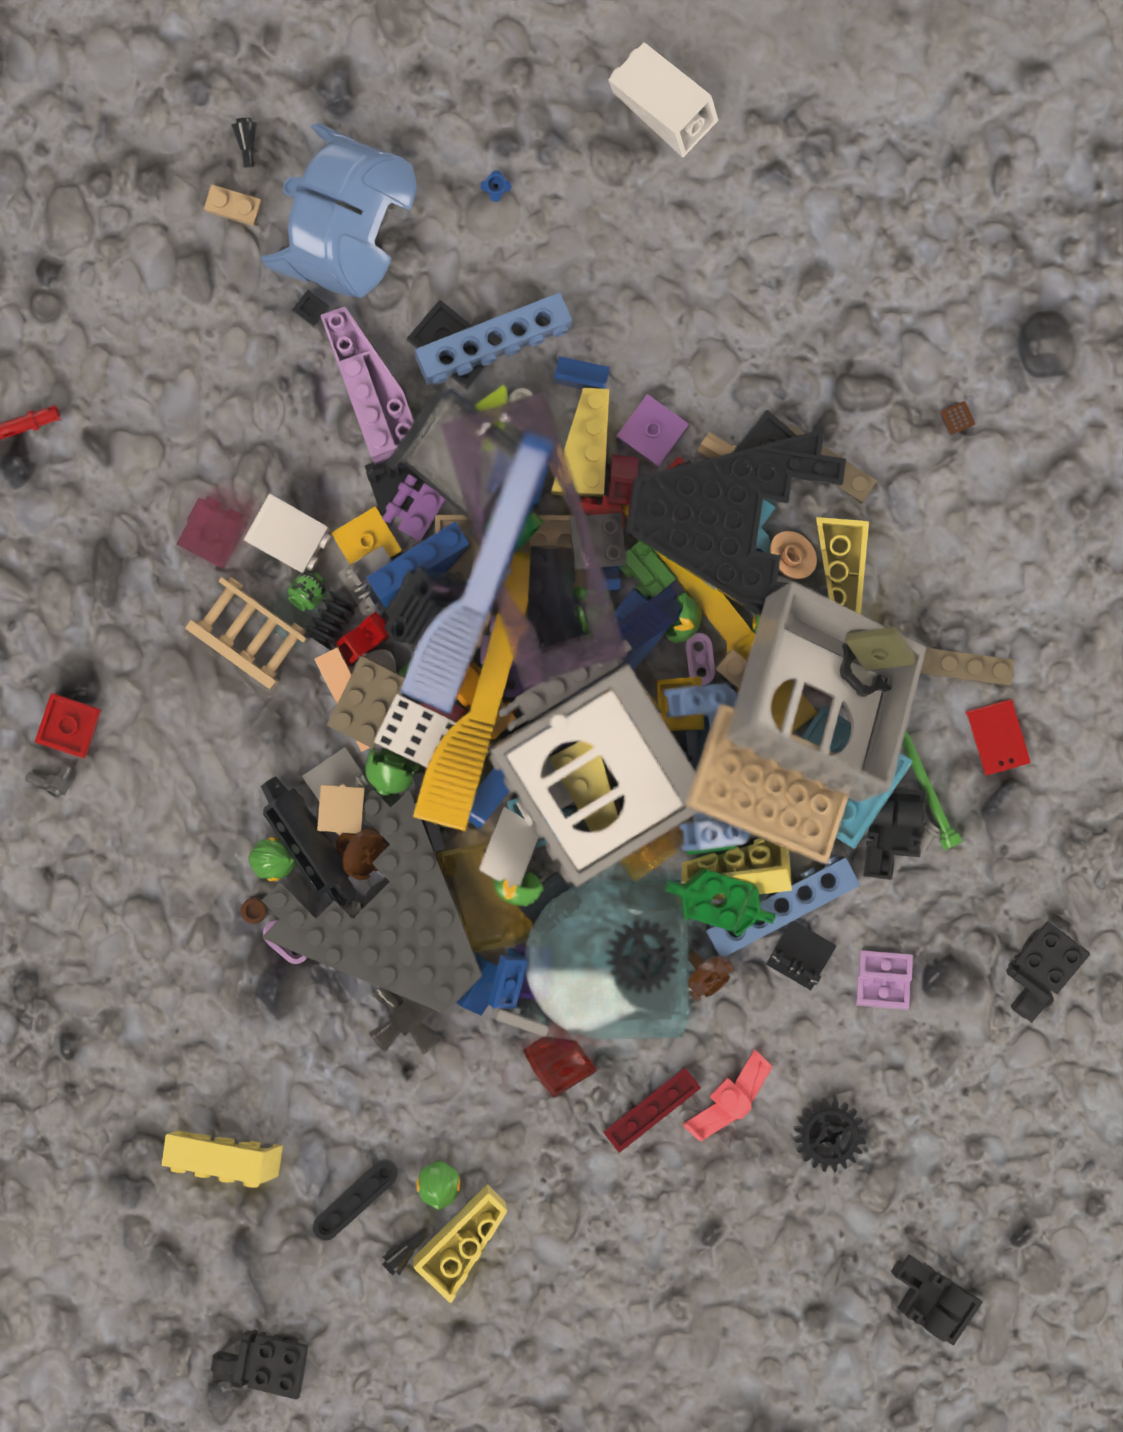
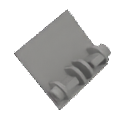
[337,546,391,616]
[302,747,374,802]

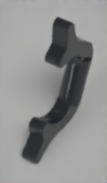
[840,643,891,697]

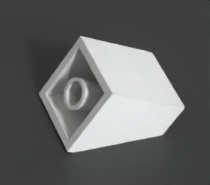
[244,494,331,573]

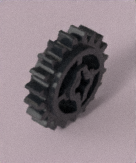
[605,919,679,994]
[793,1098,866,1172]

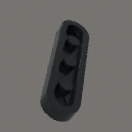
[313,1159,398,1241]

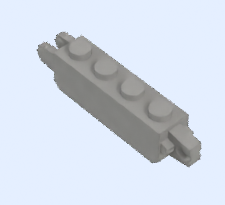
[498,640,632,731]

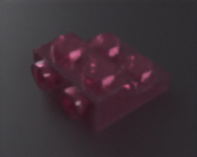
[176,496,248,569]

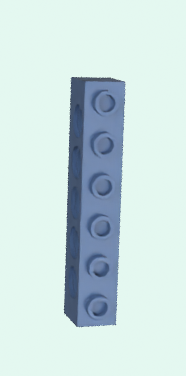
[415,292,572,385]
[705,855,860,956]

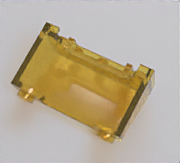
[437,840,535,952]

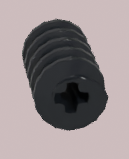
[306,591,359,650]

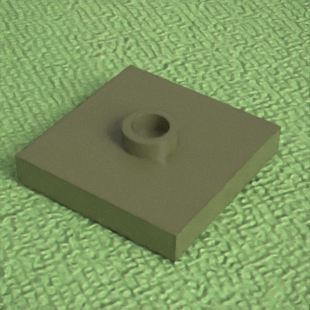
[845,627,916,671]

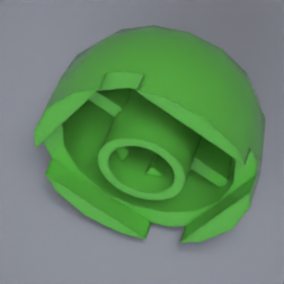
[365,748,419,796]

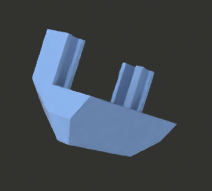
[664,684,751,851]

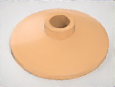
[769,531,817,580]

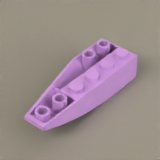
[320,306,414,465]

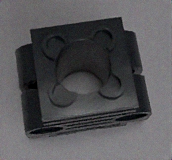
[384,566,469,651]

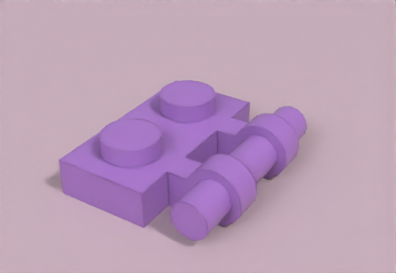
[382,474,445,541]

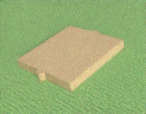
[317,783,364,835]

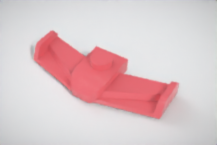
[682,1049,773,1141]

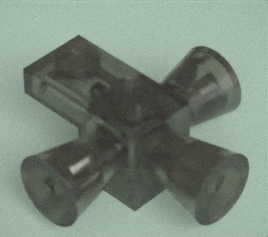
[369,987,443,1055]

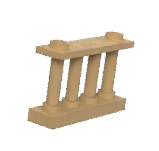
[185,577,310,690]

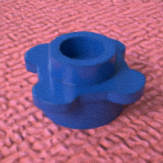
[480,170,511,202]

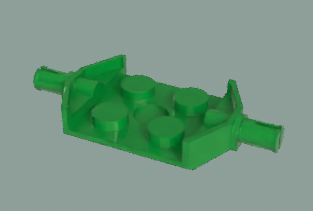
[665,868,776,936]

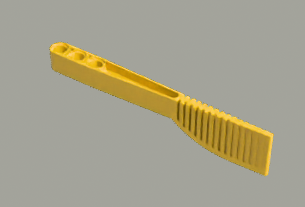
[621,505,817,734]
[413,550,530,831]

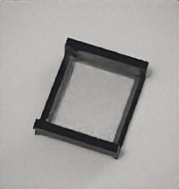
[386,388,520,539]

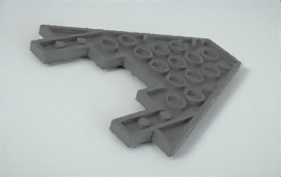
[261,789,483,1014]

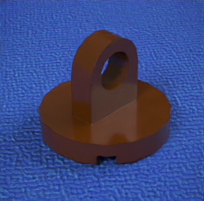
[335,828,387,881]
[684,949,734,1000]

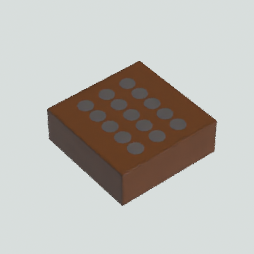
[940,401,975,436]

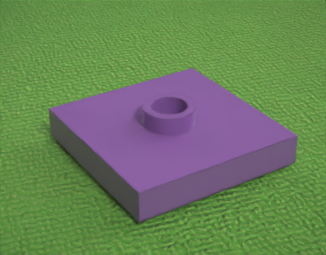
[617,394,689,467]

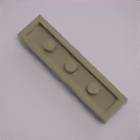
[788,424,877,504]
[920,648,1015,686]

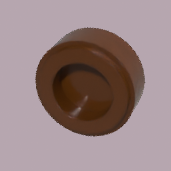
[241,898,268,924]

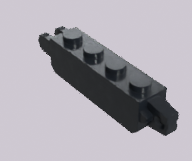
[260,776,356,905]

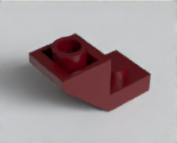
[608,454,638,506]

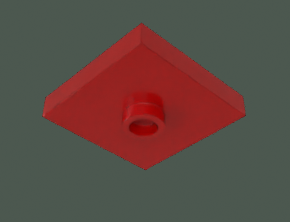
[34,693,102,759]

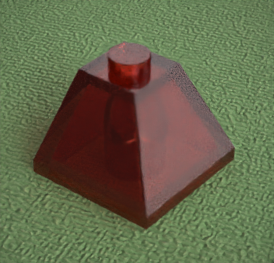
[523,1036,598,1098]

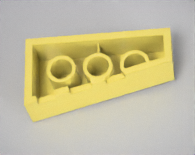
[552,388,609,498]
[816,517,869,615]
[550,741,622,832]
[682,838,792,900]
[162,1131,283,1187]
[413,1184,507,1303]

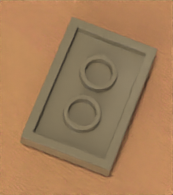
[327,655,406,749]

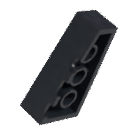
[525,545,586,658]

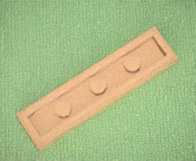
[314,647,377,752]

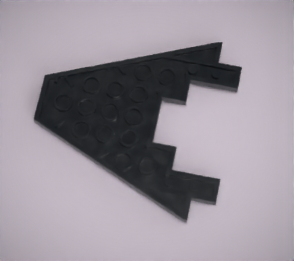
[625,430,846,617]

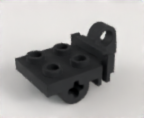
[864,788,927,880]
[1006,920,1090,1023]
[891,1254,983,1346]
[211,1330,309,1400]

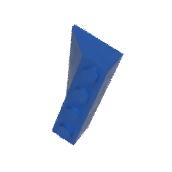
[366,521,471,608]

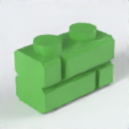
[619,541,677,600]

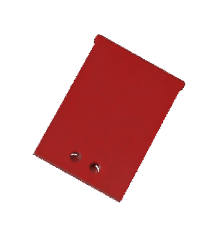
[965,699,1031,776]

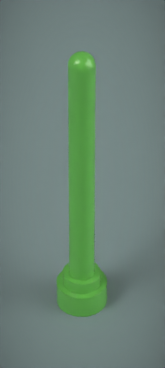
[902,731,963,850]

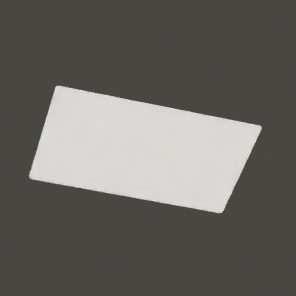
[479,807,538,888]

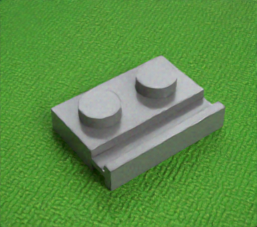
[496,1006,549,1037]

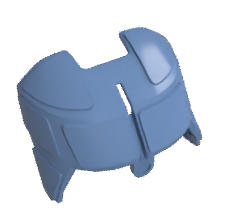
[261,122,417,298]

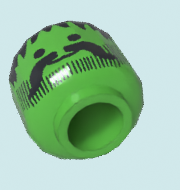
[288,572,327,611]

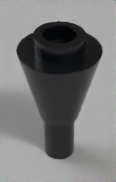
[231,117,257,168]
[382,1232,425,1276]

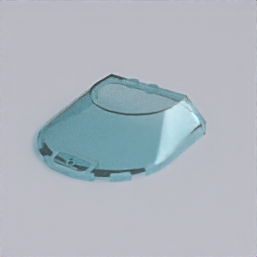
[525,879,689,1039]

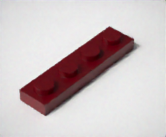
[603,1066,701,1153]

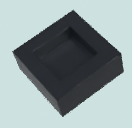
[292,290,329,328]

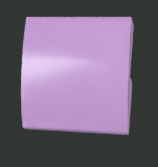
[856,950,913,1010]

